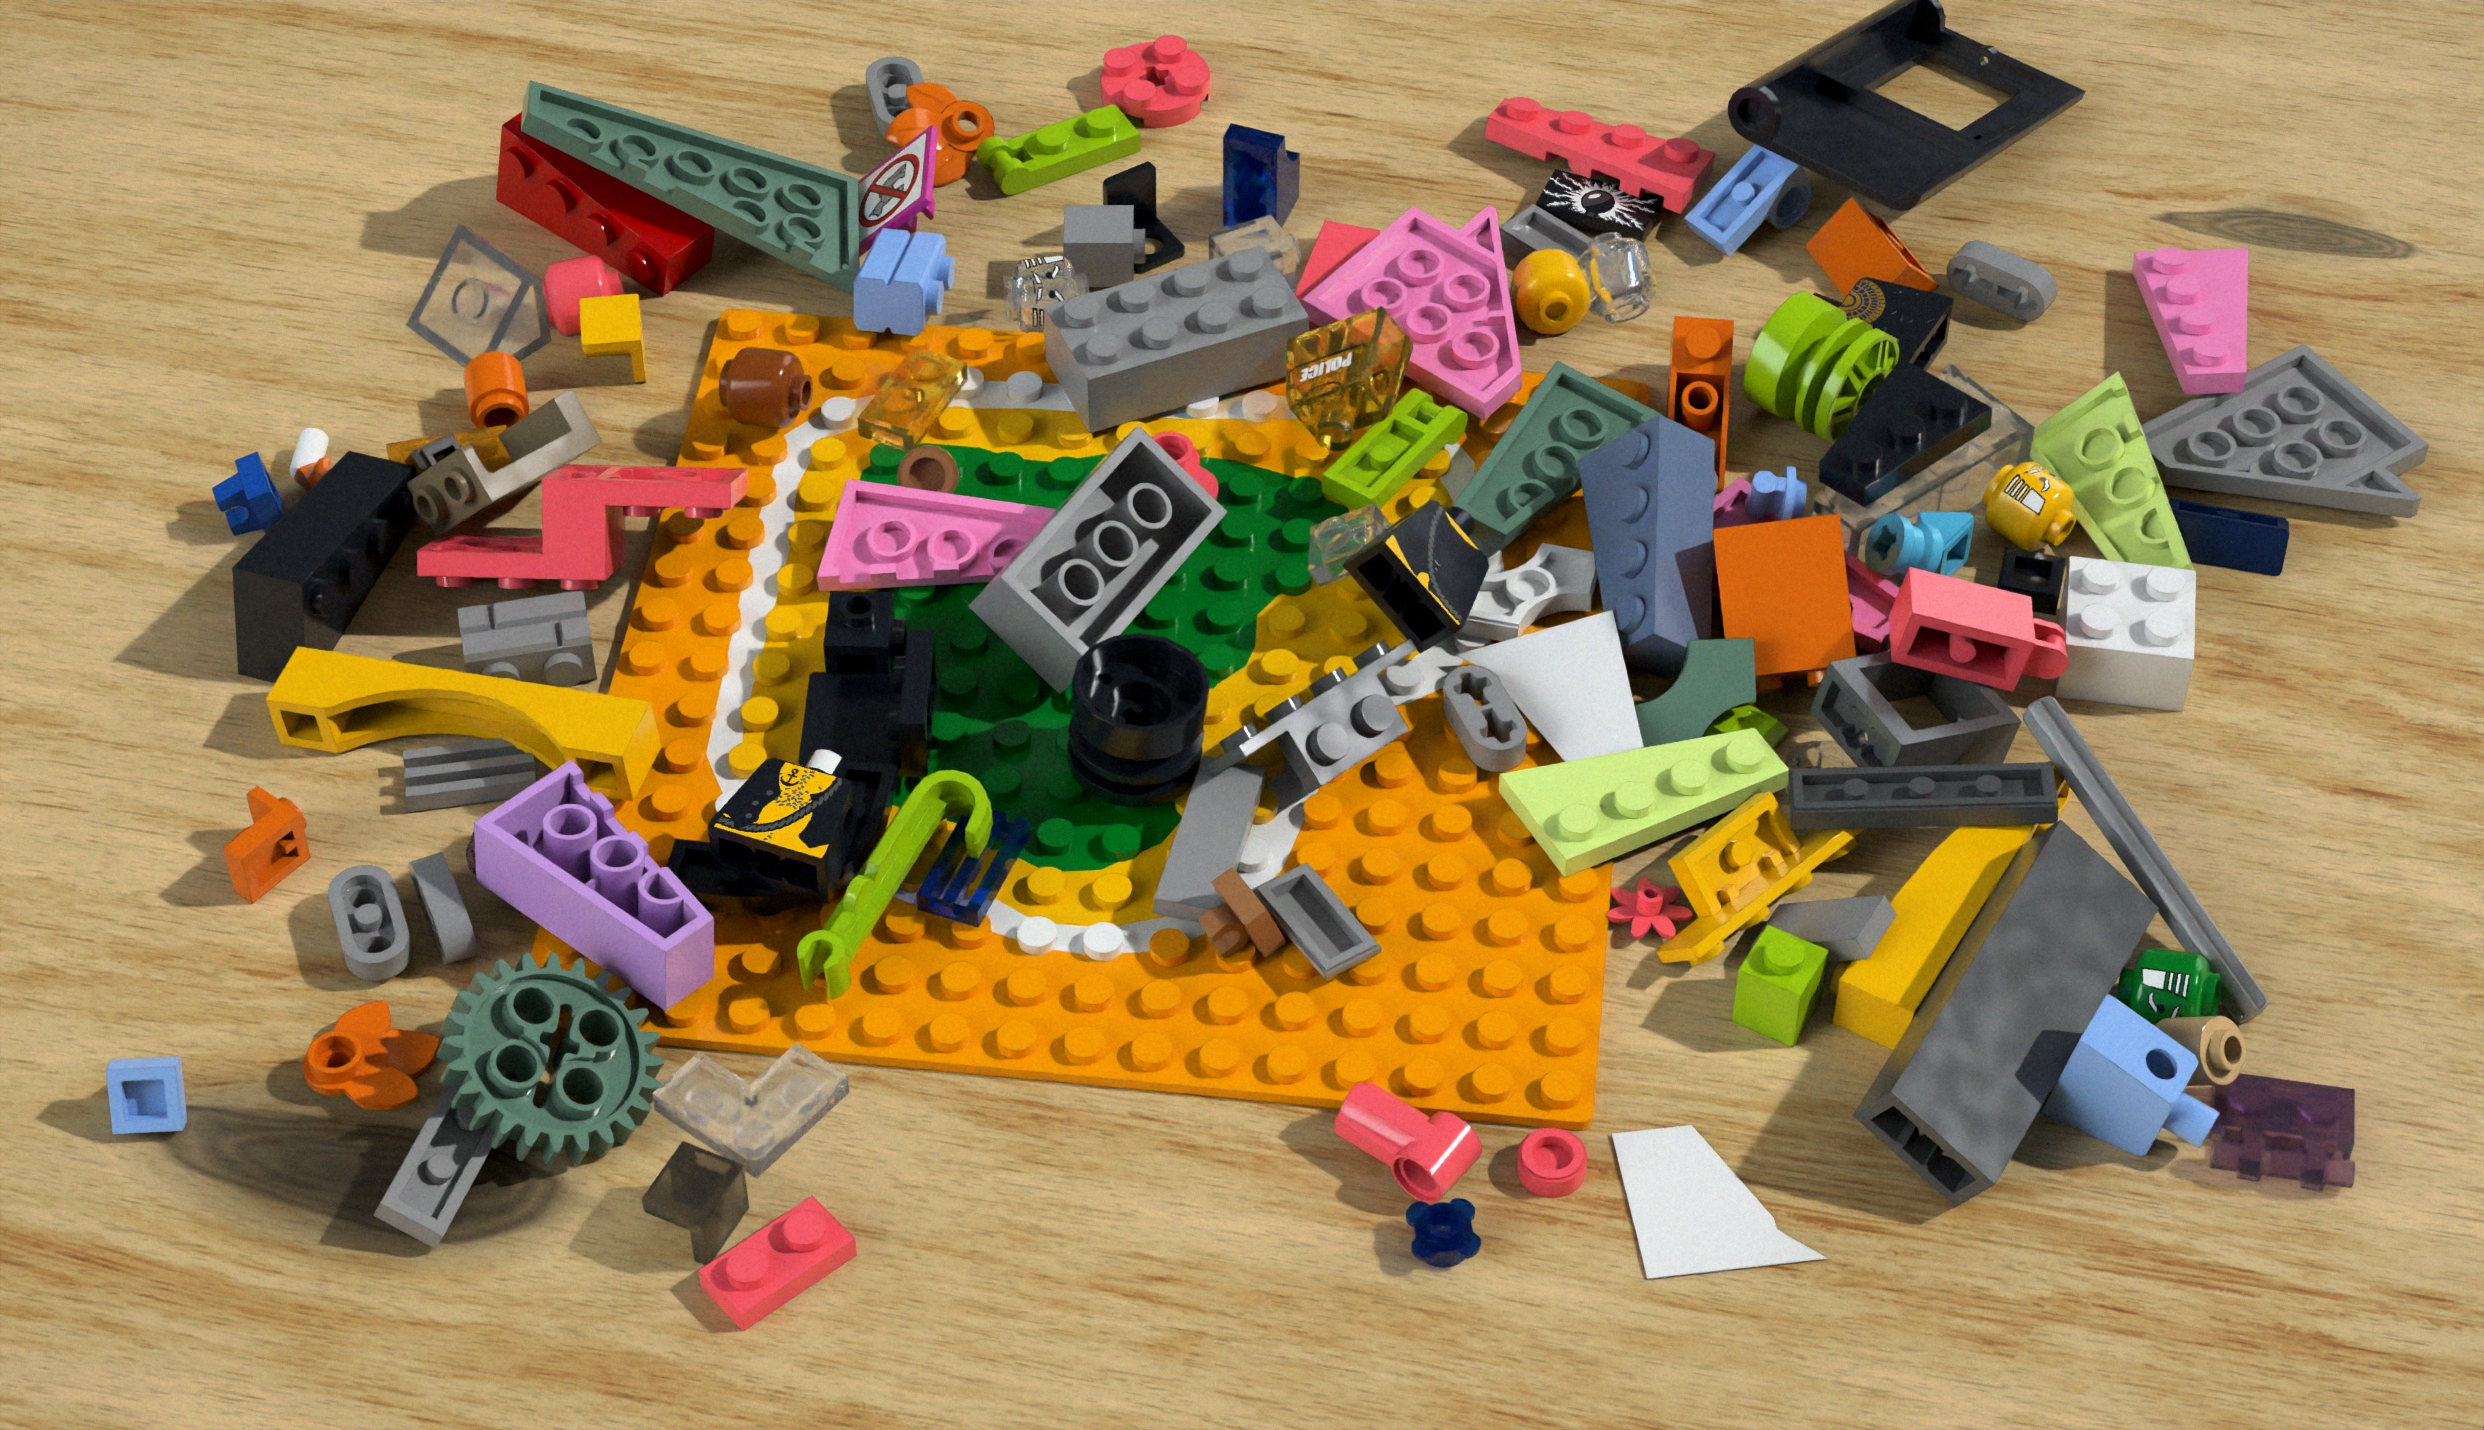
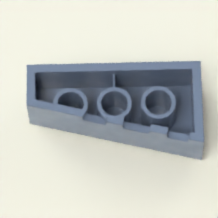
[1578,414,1715,679]

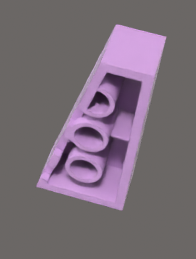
[474,759,714,1011]

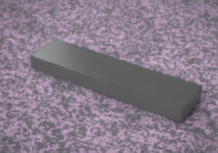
[1788,762,2058,830]

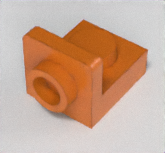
[223,786,311,904]

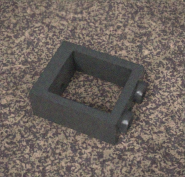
[1809,651,2022,767]

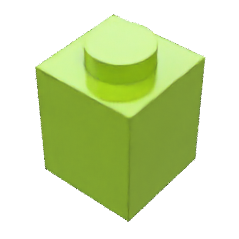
[1732,924,1829,1048]

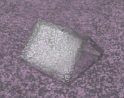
[406,224,552,368]

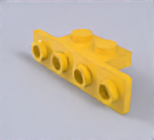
[1656,791,1866,966]

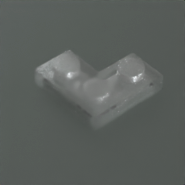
[652,1042,850,1179]

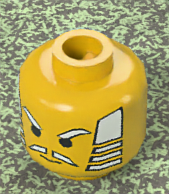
[1982,461,2077,552]

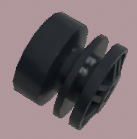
[1066,633,1210,808]

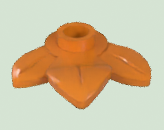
[885,82,995,187]
[303,1000,441,1111]

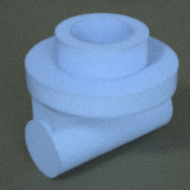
[1745,466,1807,521]

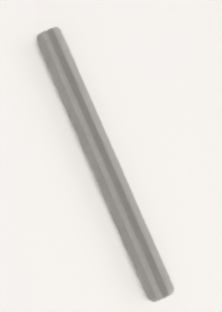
[2022,696,2269,1023]

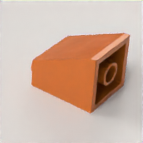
[1712,513,1856,694]

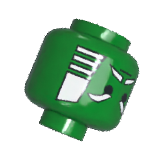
[2117,947,2221,1025]

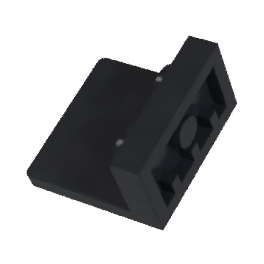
[798,630,938,777]

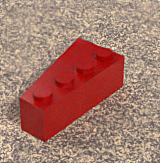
[496,112,716,297]

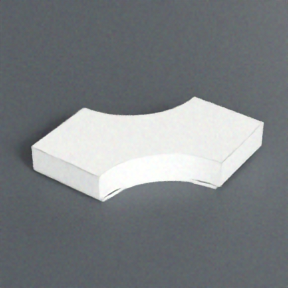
[1456,543,1599,641]

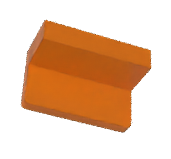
[1806,197,1939,298]

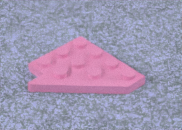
[1301,205,1522,421]

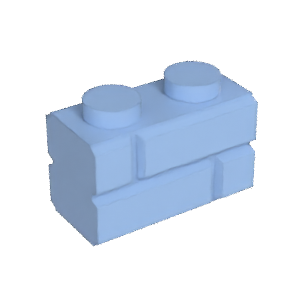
[853,228,955,336]

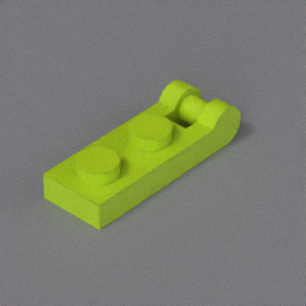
[976,103,1141,195]
[1322,388,1468,517]

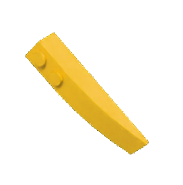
[1829,760,2072,1050]

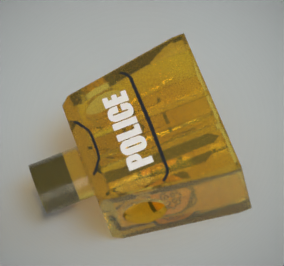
[1286,306,1414,451]

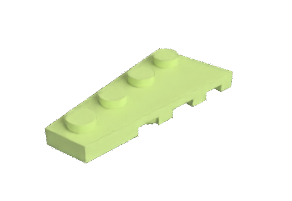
[1498,728,1789,877]

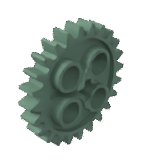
[437,952,664,1166]

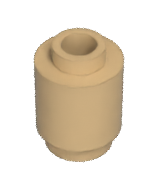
[2154,1016,2246,1086]

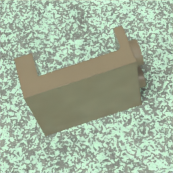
[407,389,602,537]

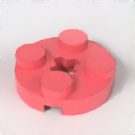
[1100,35,1210,128]

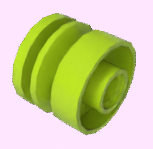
[1743,290,1900,445]

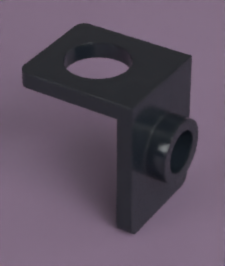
[1103,161,1185,274]

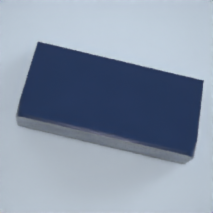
[2169,498,2290,576]

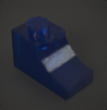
[1223,123,1300,238]

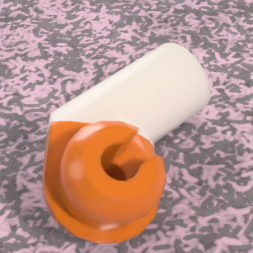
[289,428,333,491]

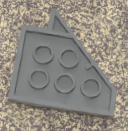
[2141,344,2429,518]

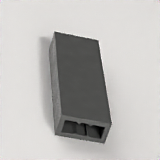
[1853,820,2159,1207]

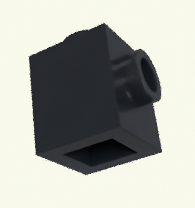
[823,591,907,674]

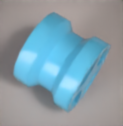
[1865,513,1943,580]

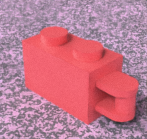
[1889,567,2068,692]

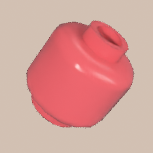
[536,254,624,336]

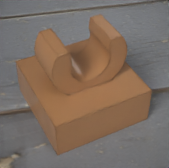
[1198,866,1286,959]

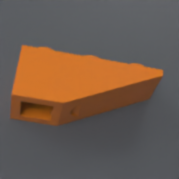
[1666,316,1734,492]

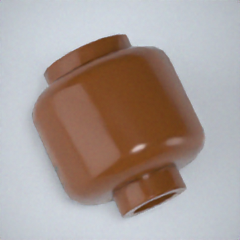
[719,347,813,429]

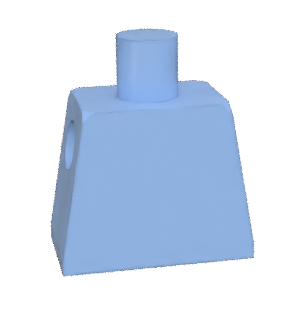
[2041,994,2220,1156]

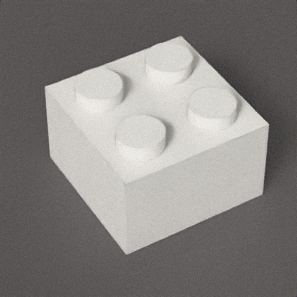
[2055,556,2196,712]

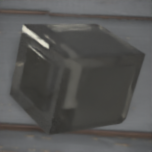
[642,1141,749,1266]

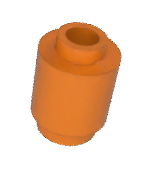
[463,351,530,439]

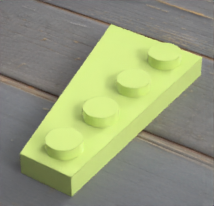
[2018,371,2194,570]

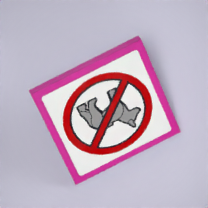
[858,125,938,257]

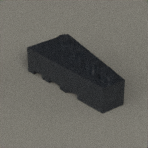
[232,451,420,683]

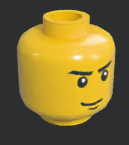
[1510,248,1591,335]

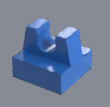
[212,451,286,536]

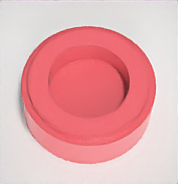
[1516,1128,1587,1198]

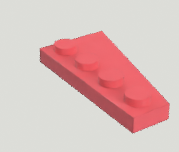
[1485,97,1716,214]

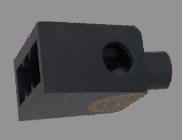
[1813,277,1954,371]

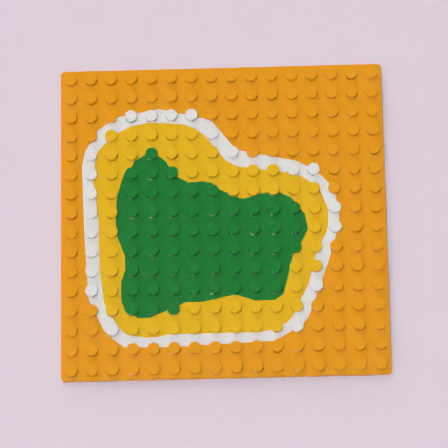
[530,309,1649,1131]

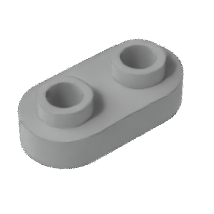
[865,57,924,138]
[328,865,413,981]

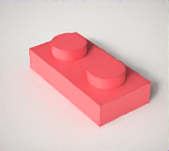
[698,1195,857,1331]

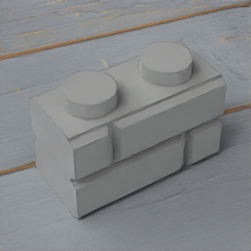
[457,590,597,687]

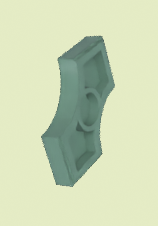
[1634,638,1756,748]

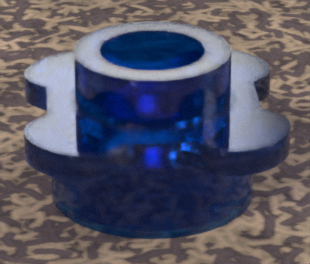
[1406,1198,1481,1268]

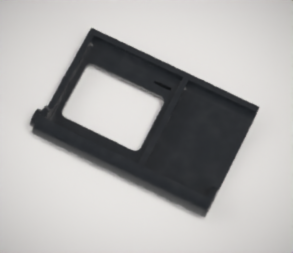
[1728,0,2086,211]

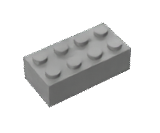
[1043,245,1309,433]
[968,425,1227,694]

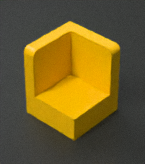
[579,293,646,383]

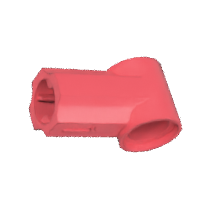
[1335,1082,1482,1204]

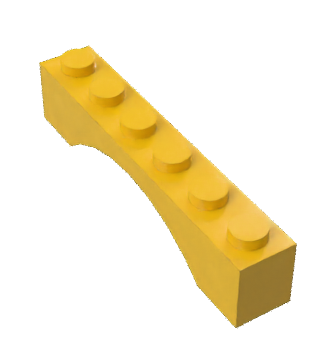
[265,646,662,801]

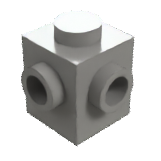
[1063,205,1145,288]

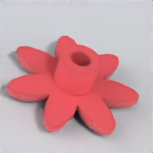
[1607,877,1693,940]

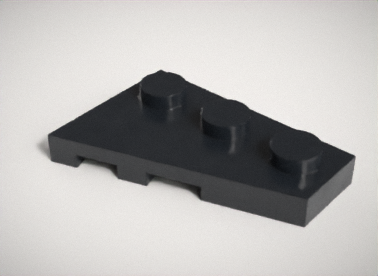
[1819,358,1992,508]

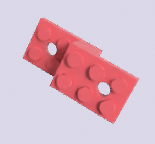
[417,464,748,590]

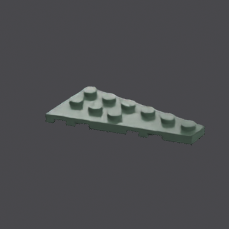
[521,80,860,295]

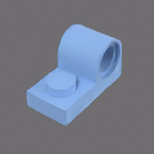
[1684,144,1812,257]

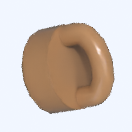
[897,445,959,494]

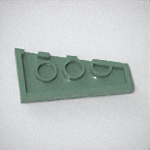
[1452,361,1663,551]

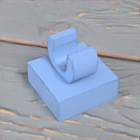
[106,1056,187,1134]

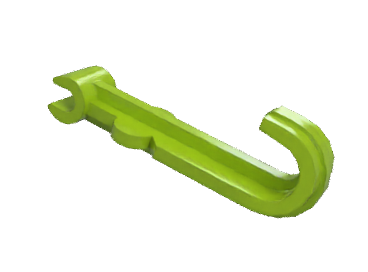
[797,770,993,1000]

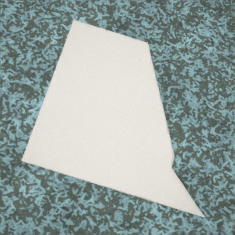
[1456,610,1644,762]
[1612,1125,1828,1279]

